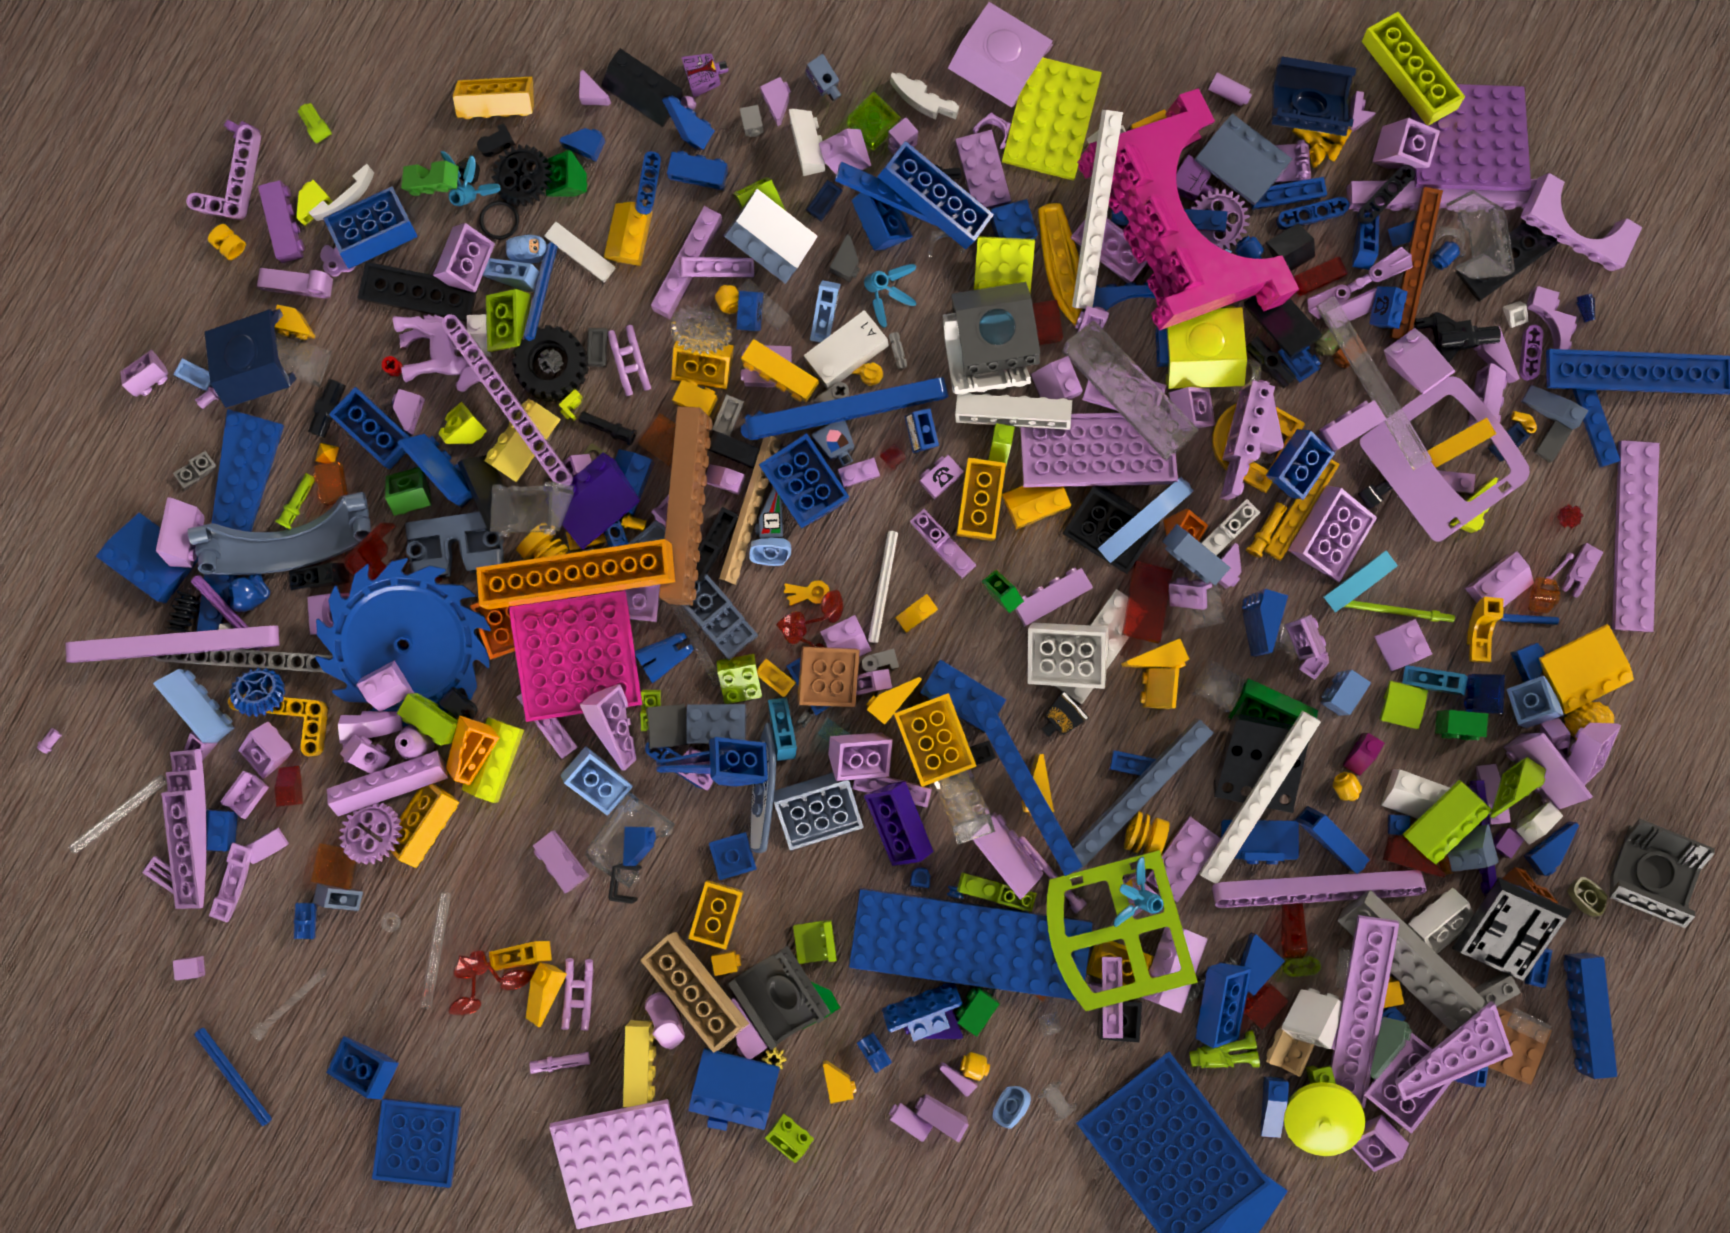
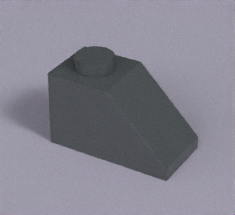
[830,234,860,282]

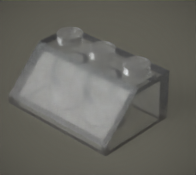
[275,335,331,387]

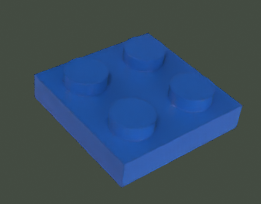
[709,832,757,880]

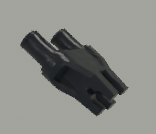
[1414,312,1472,363]

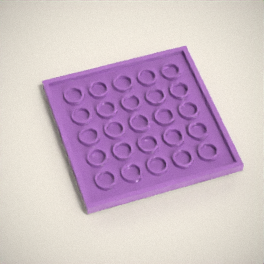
[1411,84,1531,192]

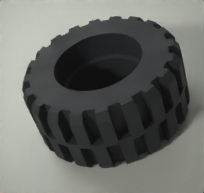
[512,325,588,402]

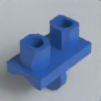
[293,903,317,939]
[857,1032,892,1073]

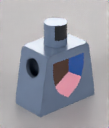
[812,421,854,466]

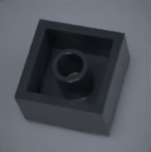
[1097,999,1142,1043]

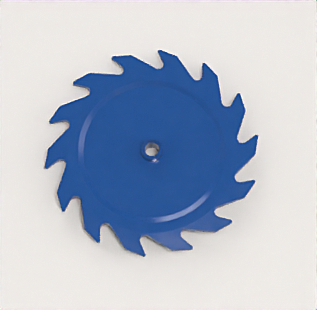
[315,558,491,727]

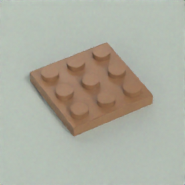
[797,646,860,707]
[1488,1007,1552,1085]

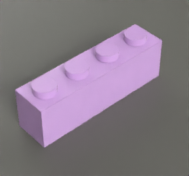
[1015,568,1093,627]

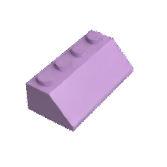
[1142,927,1208,1013]

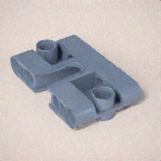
[405,512,505,579]

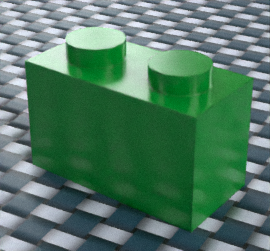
[981,570,1024,613]

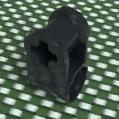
[439,687,478,720]

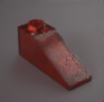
[1382,835,1445,877]
[1281,903,1308,959]

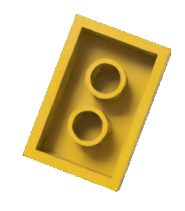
[688,880,744,950]

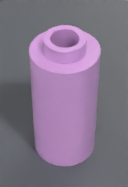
[1208,72,1252,106]
[888,1103,933,1142]

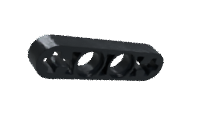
[1357,165,1415,225]

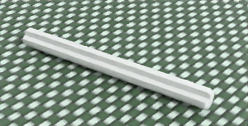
[868,531,898,643]

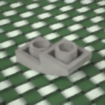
[173,451,217,490]

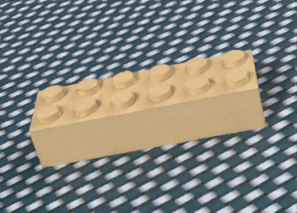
[641,932,750,1053]

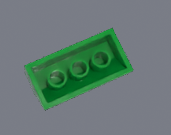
[1228,678,1318,724]

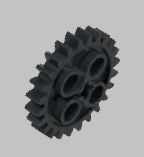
[491,144,553,207]

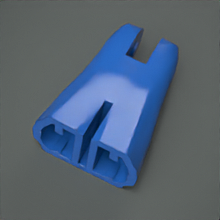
[635,633,694,684]

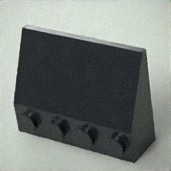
[1063,486,1160,574]

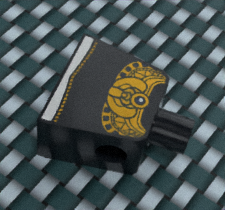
[1041,691,1089,737]

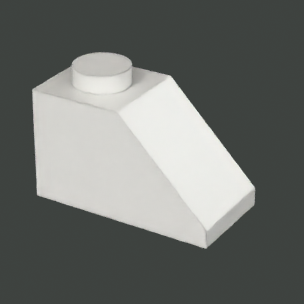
[467,314,492,358]
[1516,801,1563,845]

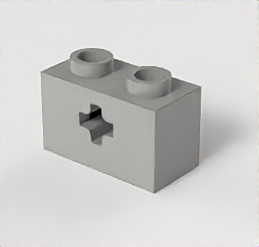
[1474,972,1521,1007]

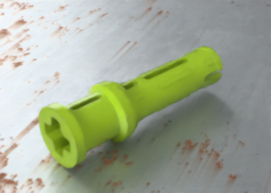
[275,473,316,530]

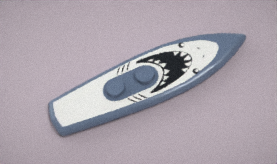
[750,722,776,853]

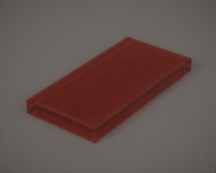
[1122,561,1173,644]

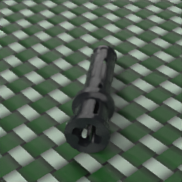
[579,411,637,446]

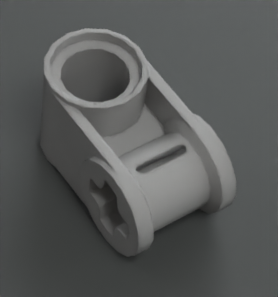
[813,382,849,404]

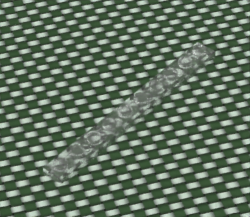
[1316,296,1432,471]

